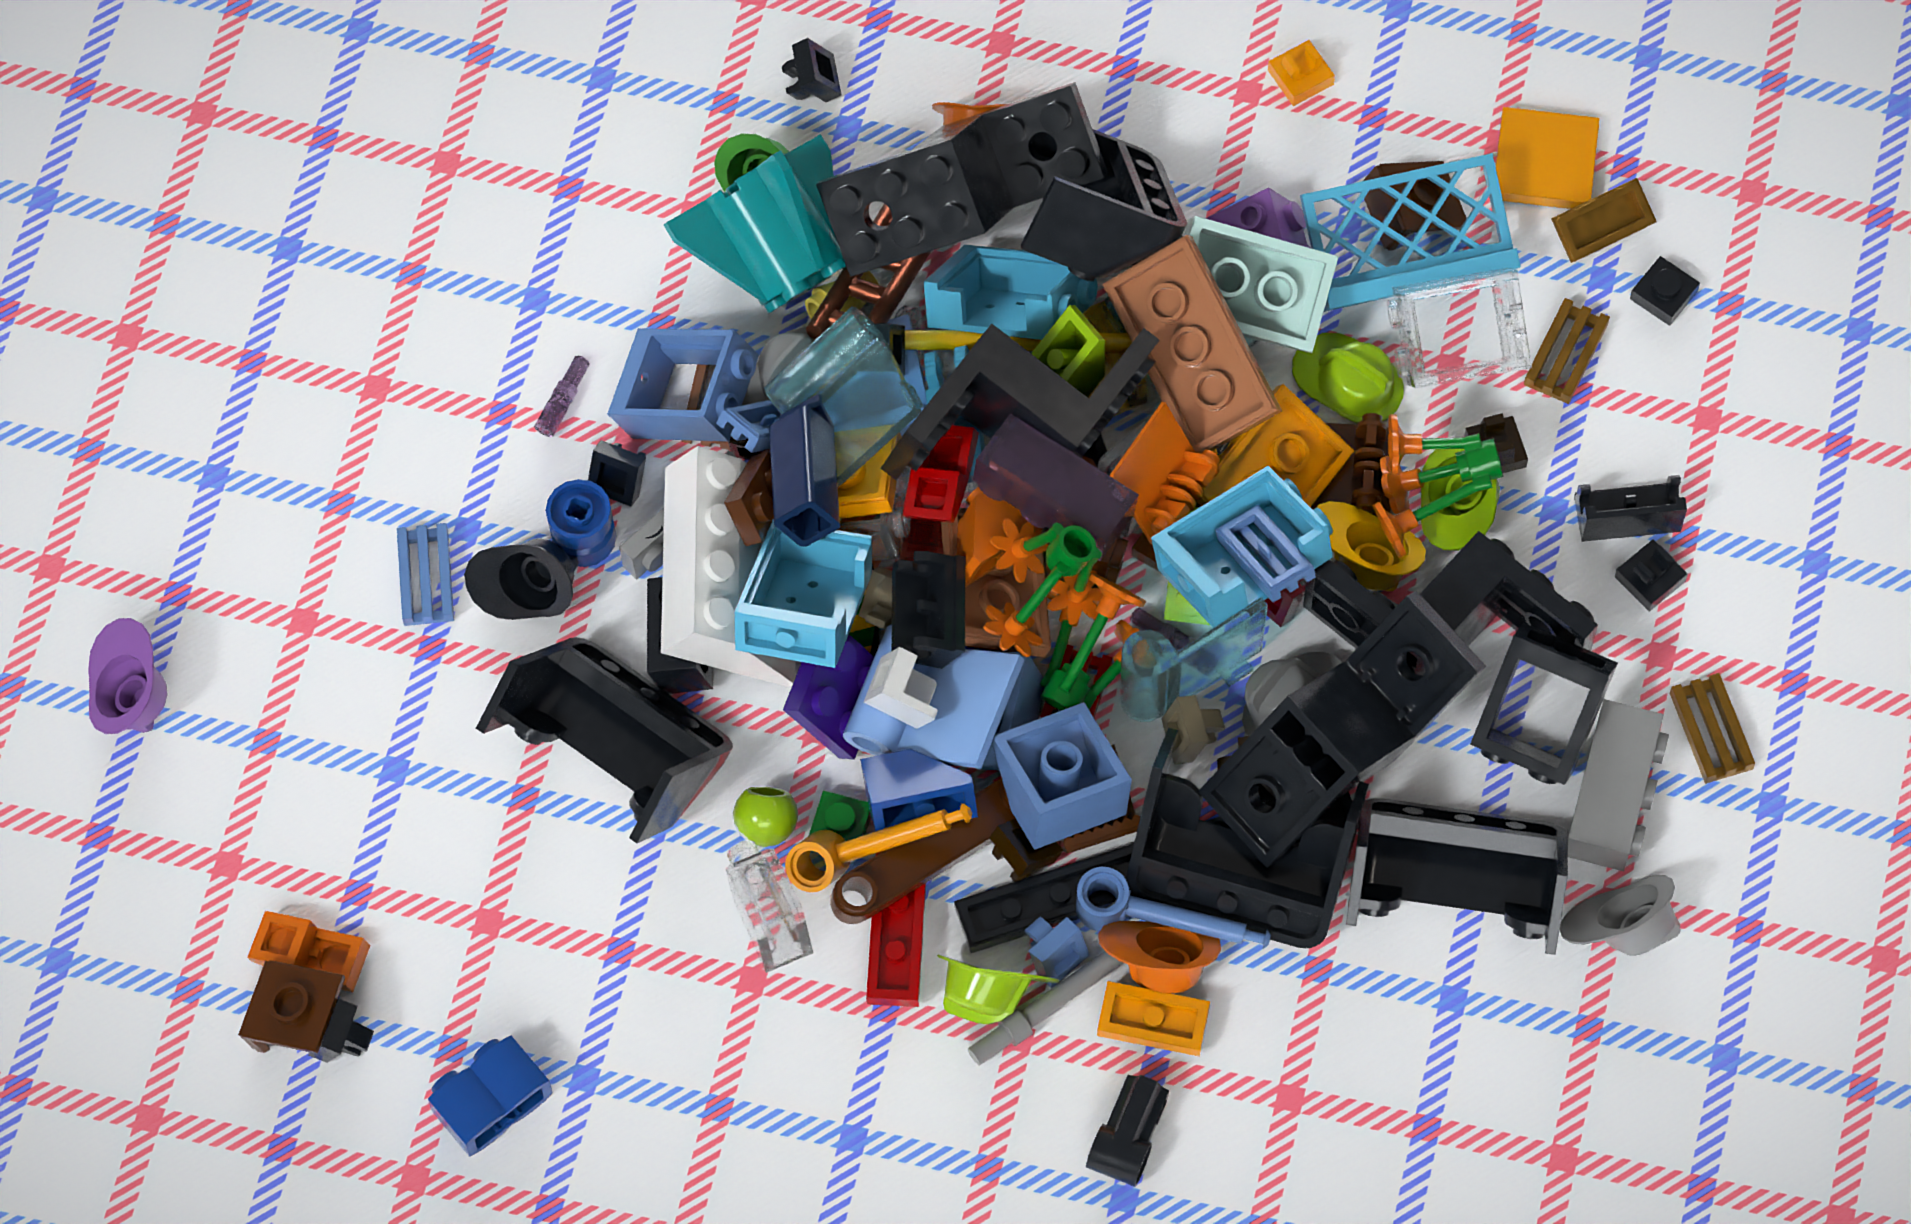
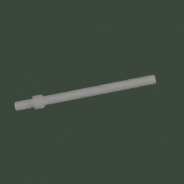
[967,921,1149,1066]

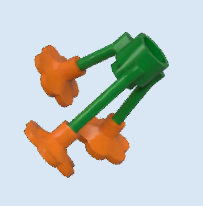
[1372,414,1504,558]
[1040,573,1164,711]

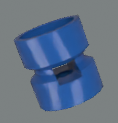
[545,479,617,567]

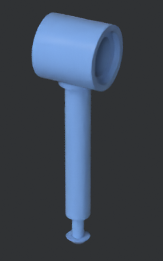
[1076,867,1271,949]

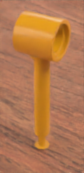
[785,803,972,892]

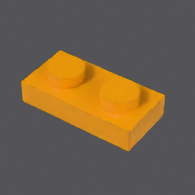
[1097,981,1210,1057]

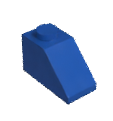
[860,749,978,831]

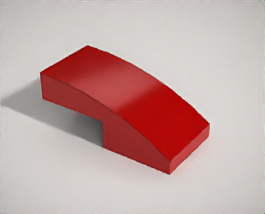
[903,425,979,523]

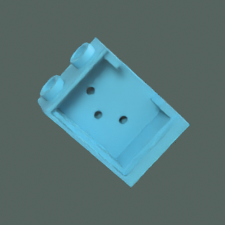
[924,244,1098,340]
[1151,466,1333,630]
[734,519,872,668]

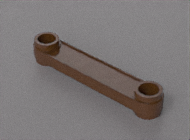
[830,778,1016,924]

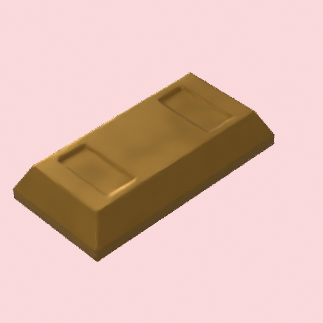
[1551,178,1657,263]

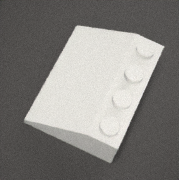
[661,446,796,687]

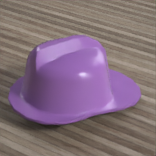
[88,618,168,735]

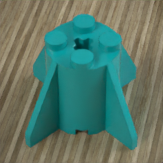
[663,134,846,313]

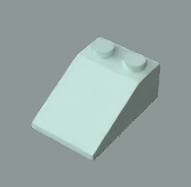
[1184,216,1339,353]

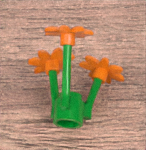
[983,518,1103,657]

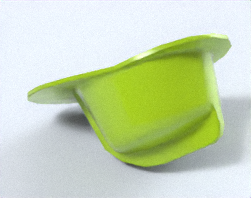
[1292,333,1404,424]
[1421,449,1500,551]
[937,954,1059,1025]

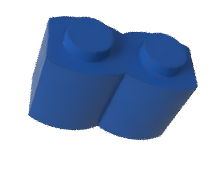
[428,1035,553,1157]

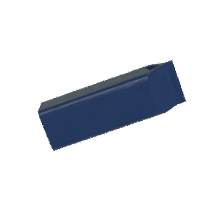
[769,393,840,547]

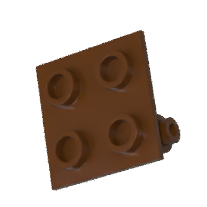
[1310,413,1391,517]

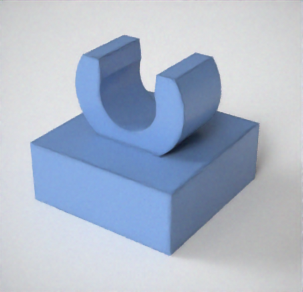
[1025,917,1089,988]

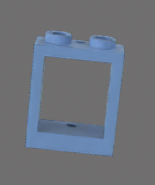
[607,328,759,442]

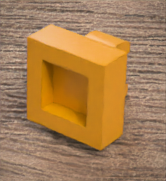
[1268,40,1335,107]

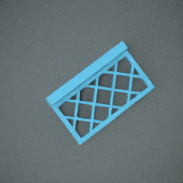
[1300,153,1521,312]

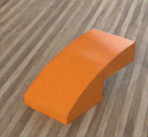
[247,911,371,993]

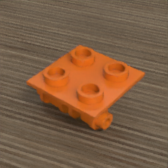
[1109,402,1220,544]

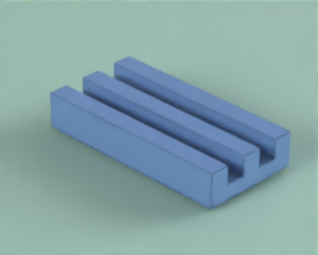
[716,398,793,453]
[1215,505,1316,602]
[396,523,454,626]

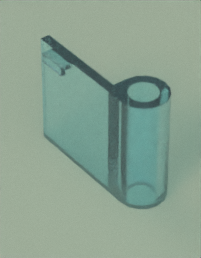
[764,306,923,487]
[1120,597,1268,722]

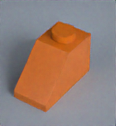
[957,475,1049,587]

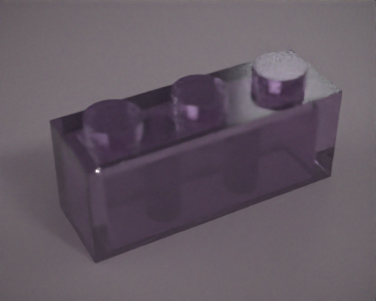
[973,414,1139,561]

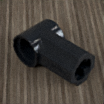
[1086,1074,1169,1187]

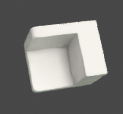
[864,647,938,729]

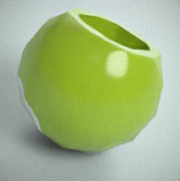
[733,787,798,847]

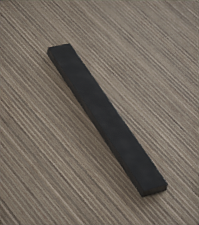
[954,792,1359,953]

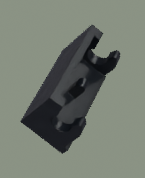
[1574,475,1687,542]
[891,551,966,669]

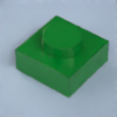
[809,790,871,841]

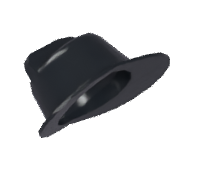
[464,538,579,620]

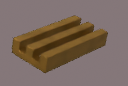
[1524,298,1610,404]
[1669,673,1755,784]

